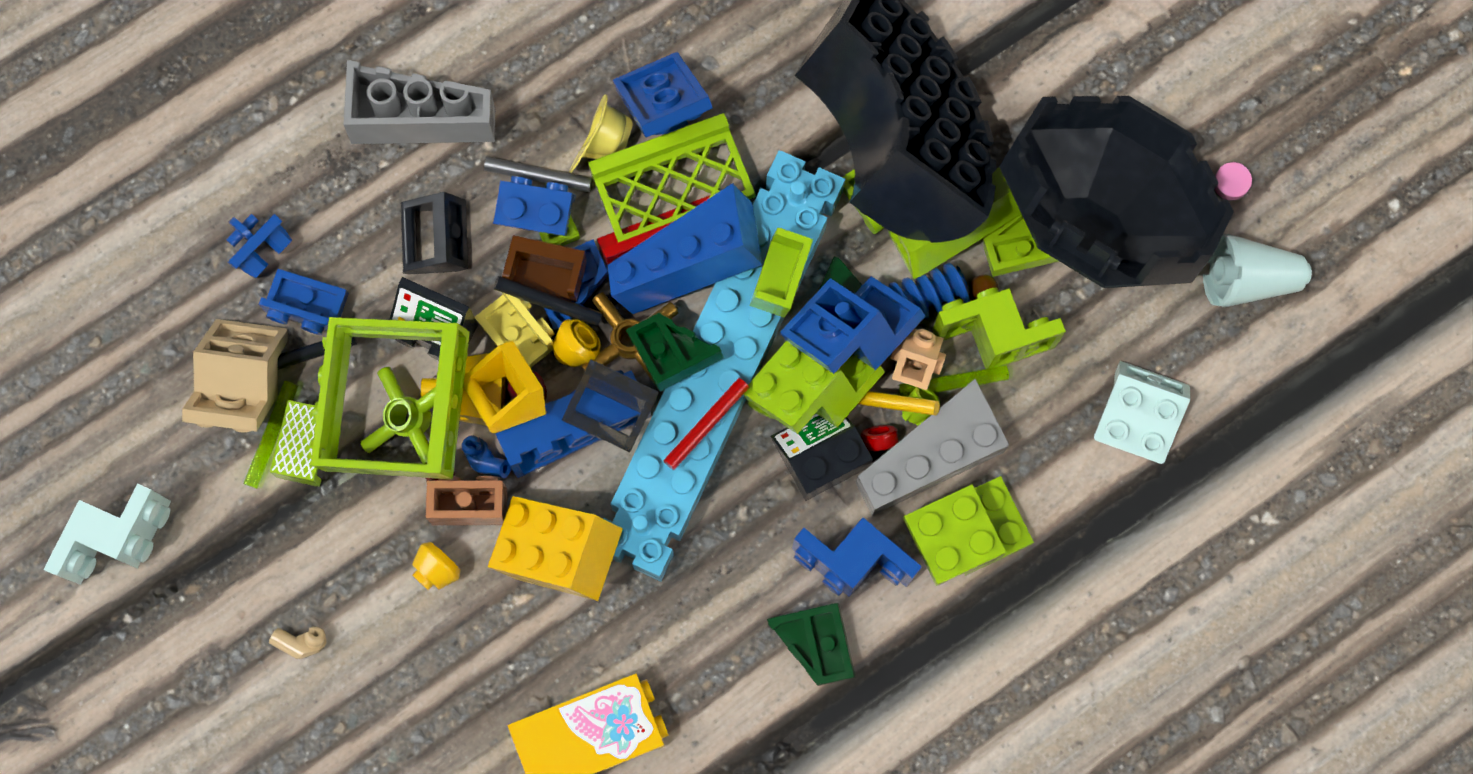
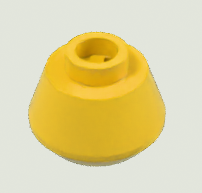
[553,319,601,367]
[412,542,461,590]

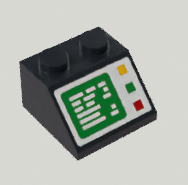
[389,277,478,361]
[770,414,873,501]

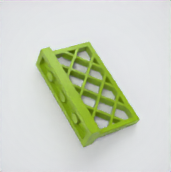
[588,113,755,242]

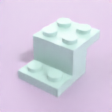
[44,483,171,585]

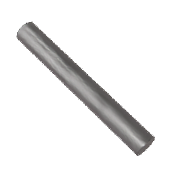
[484,157,593,192]

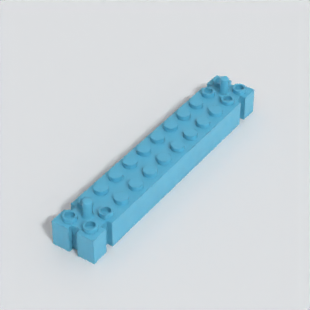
[604,150,845,582]

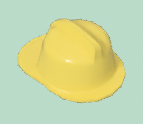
[569,94,633,173]

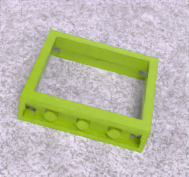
[309,317,470,479]

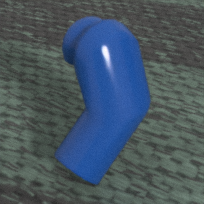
[461,435,511,478]

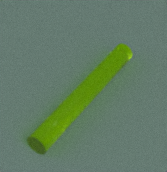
[898,365,1009,397]
[243,381,299,489]

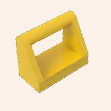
[463,340,546,433]

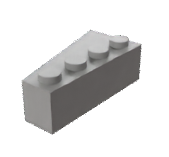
[343,60,496,144]
[856,379,1009,516]

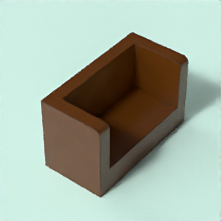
[502,235,587,302]

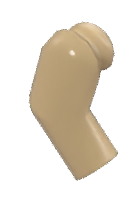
[269,627,327,659]

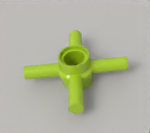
[361,367,436,464]

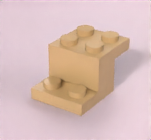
[182,319,288,432]

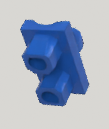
[226,214,292,278]

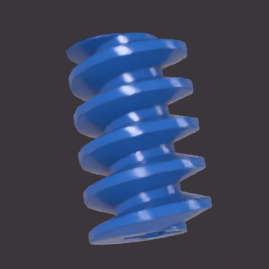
[888,263,970,319]

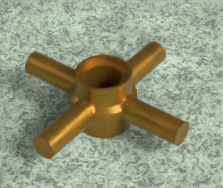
[581,292,679,387]

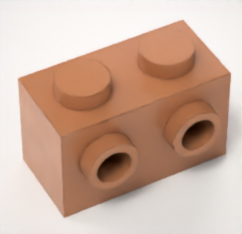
[426,476,508,525]

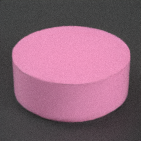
[1215,162,1252,200]

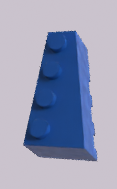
[607,183,763,314]
[495,370,652,478]

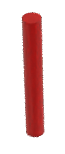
[663,378,749,470]

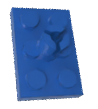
[613,52,713,138]

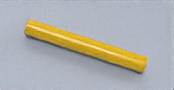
[858,391,940,416]

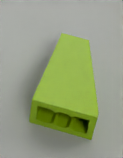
[888,168,1021,279]

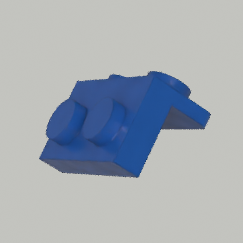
[493,176,576,237]
[258,269,349,335]

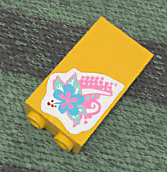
[507,673,669,774]

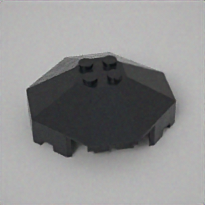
[999,95,1234,288]

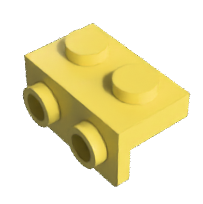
[475,293,555,368]

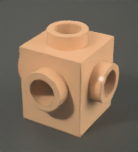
[890,329,946,390]

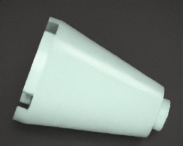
[1203,234,1312,307]

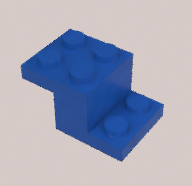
[780,276,926,374]
[792,518,922,597]

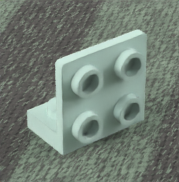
[1094,361,1190,464]

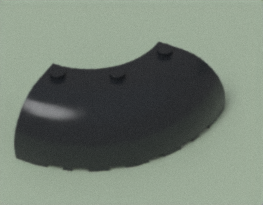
[795,0,997,243]

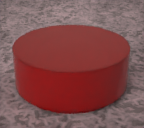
[861,425,899,451]

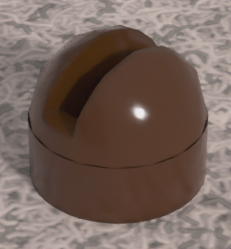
[969,274,999,301]

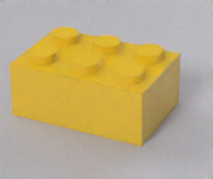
[487,496,623,601]

